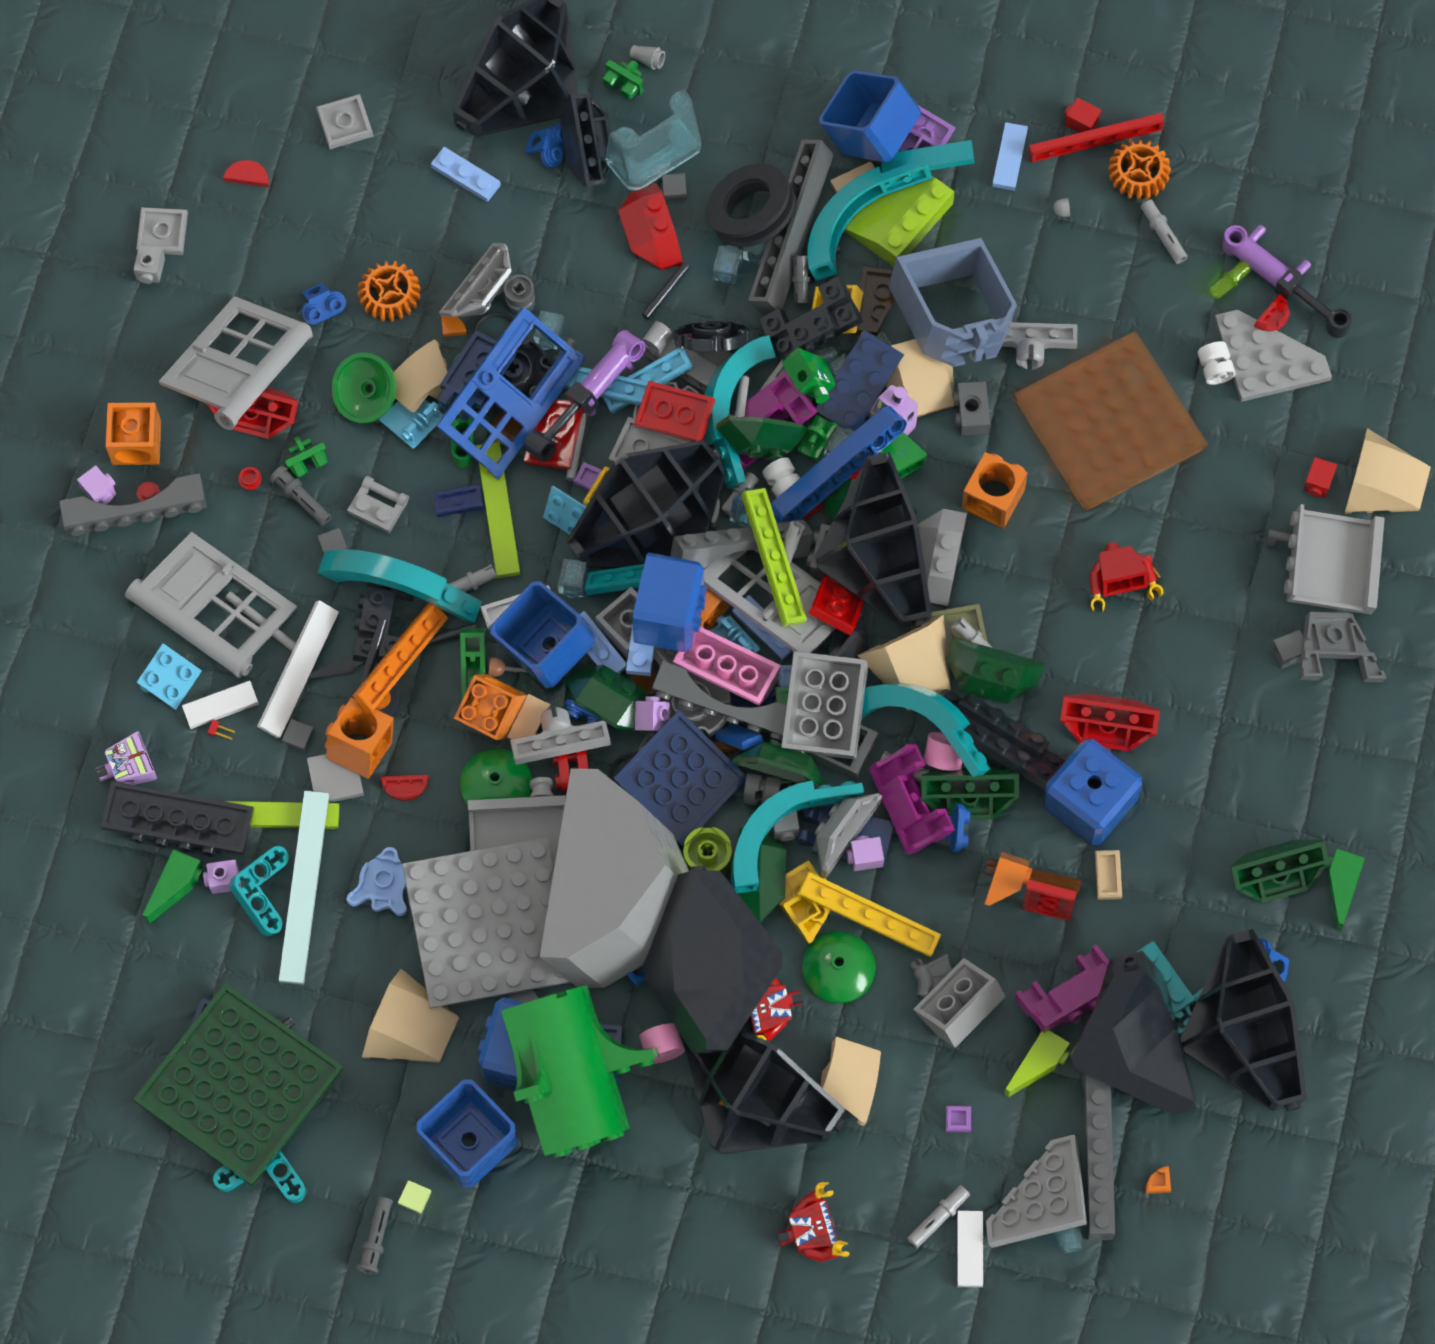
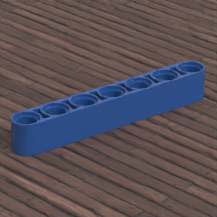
[771,406,907,523]

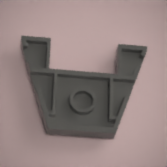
[1299,612,1386,683]

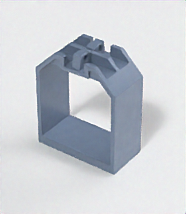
[888,238,1017,367]

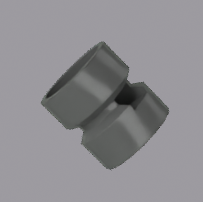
[504,275,535,315]
[743,773,781,806]

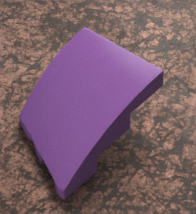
[897,105,956,152]

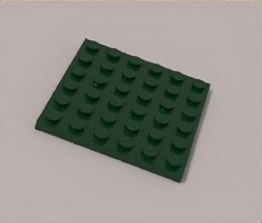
[133,983,344,1187]

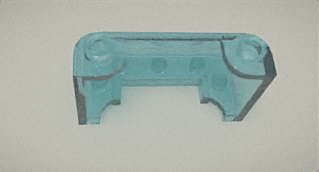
[605,89,702,191]

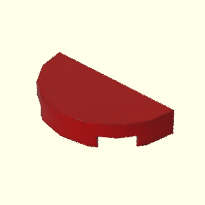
[223,160,269,187]
[1254,294,1290,331]
[381,775,429,801]

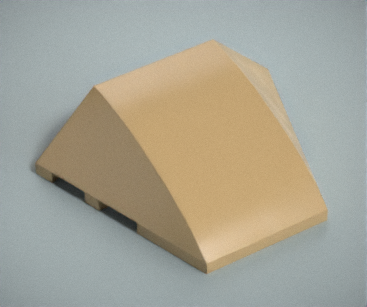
[885,339,954,417]
[1344,428,1431,514]
[857,614,951,711]
[362,969,459,1063]

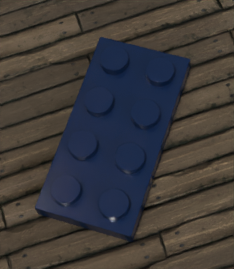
[815,329,904,433]

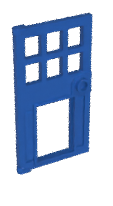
[435,307,586,480]

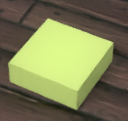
[398,1180,432,1214]

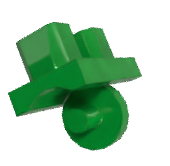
[602,59,644,100]
[797,415,838,462]
[284,436,328,478]

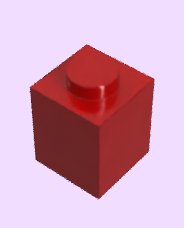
[1064,98,1102,133]
[1303,457,1337,498]

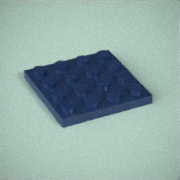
[612,710,747,847]

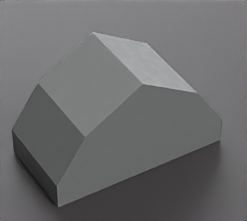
[540,768,689,988]

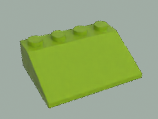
[844,177,955,267]

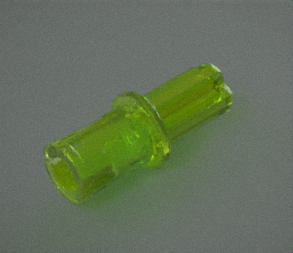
[1210,260,1251,299]

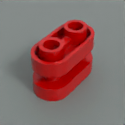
[553,750,589,793]

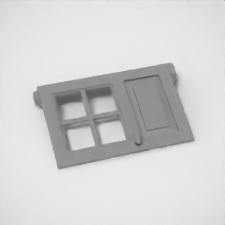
[159,296,313,430]
[125,532,297,678]
[704,549,862,653]

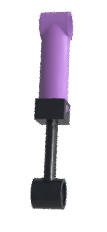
[1222,225,1352,338]
[523,330,646,462]

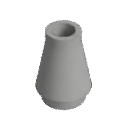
[630,45,665,69]

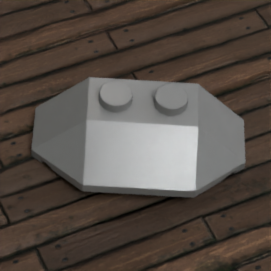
[439,243,512,317]
[918,509,967,607]
[815,793,882,879]

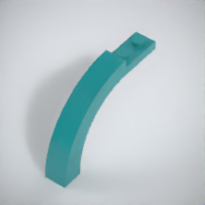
[807,158,932,281]
[704,335,776,489]
[317,549,482,624]
[861,683,990,777]
[731,780,864,893]

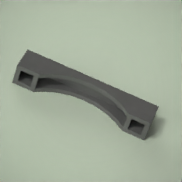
[59,473,207,536]
[670,520,813,568]
[652,661,787,742]

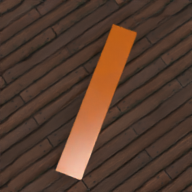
[352,603,448,714]

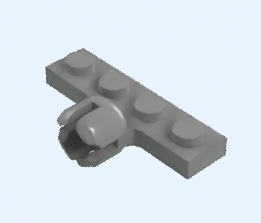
[1002,322,1077,370]
[510,707,611,765]

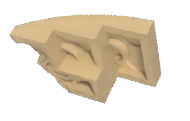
[394,340,448,413]
[820,1037,881,1126]

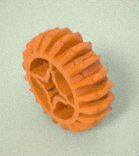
[1108,139,1171,201]
[358,261,421,322]

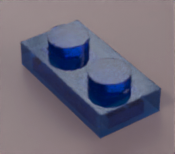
[433,484,484,518]

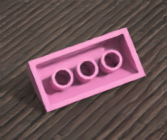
[672,627,781,705]

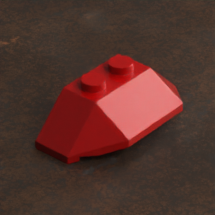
[618,182,683,270]
[206,387,299,439]
[1060,693,1160,751]

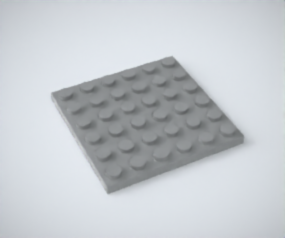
[402,838,571,1009]

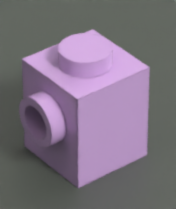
[77,466,116,505]
[635,696,670,731]
[846,836,884,871]
[203,859,241,894]

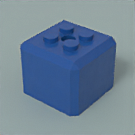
[819,70,921,162]
[633,553,707,652]
[490,581,595,688]
[1043,739,1142,846]
[478,997,524,1091]
[417,1080,518,1188]

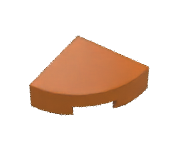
[441,316,467,337]
[1145,1166,1171,1194]

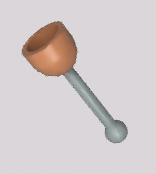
[488,657,528,677]

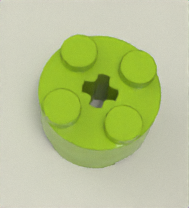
[683,827,732,875]

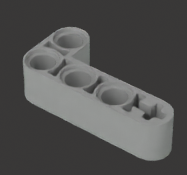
[642,321,718,392]

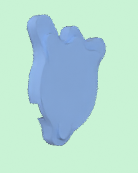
[346,847,407,916]

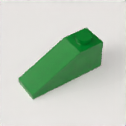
[460,628,486,700]
[1326,849,1365,931]
[143,850,204,923]

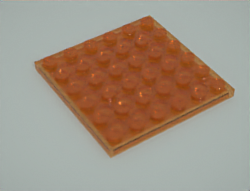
[1014,331,1208,511]

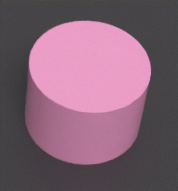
[923,732,962,771]
[639,1023,685,1064]

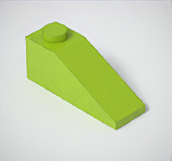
[1004,1030,1071,1098]

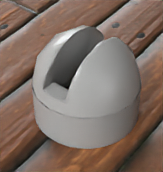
[1053,198,1070,217]

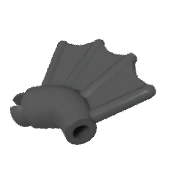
[910,954,952,999]

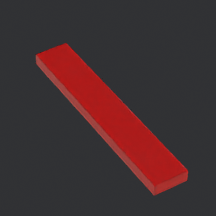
[1028,113,1164,163]

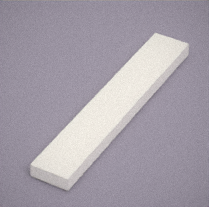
[257,600,339,738]

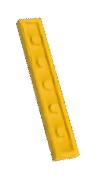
[797,872,941,957]

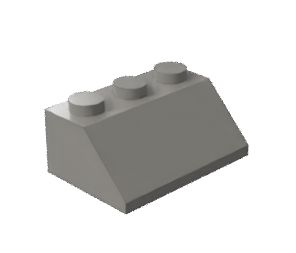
[913,958,1006,1048]

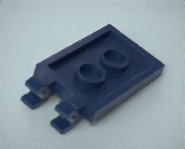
[438,330,516,421]
[797,806,894,870]

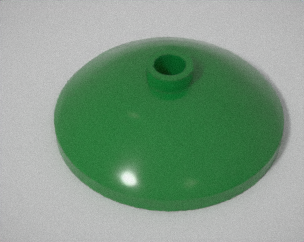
[331,352,397,423]
[460,749,532,806]
[802,931,876,1004]

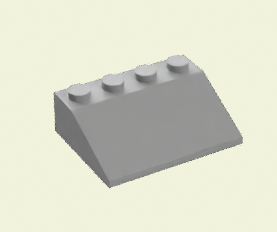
[781,651,868,759]

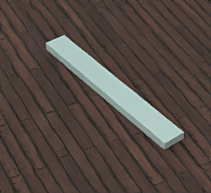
[279,791,329,985]

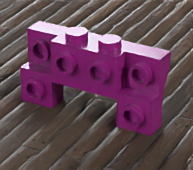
[731,371,818,470]
[868,744,955,854]
[1015,945,1109,1033]

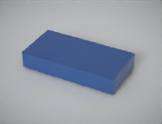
[715,724,763,750]

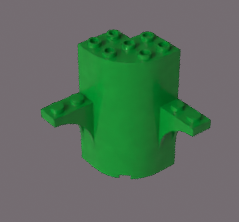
[501,985,660,1158]

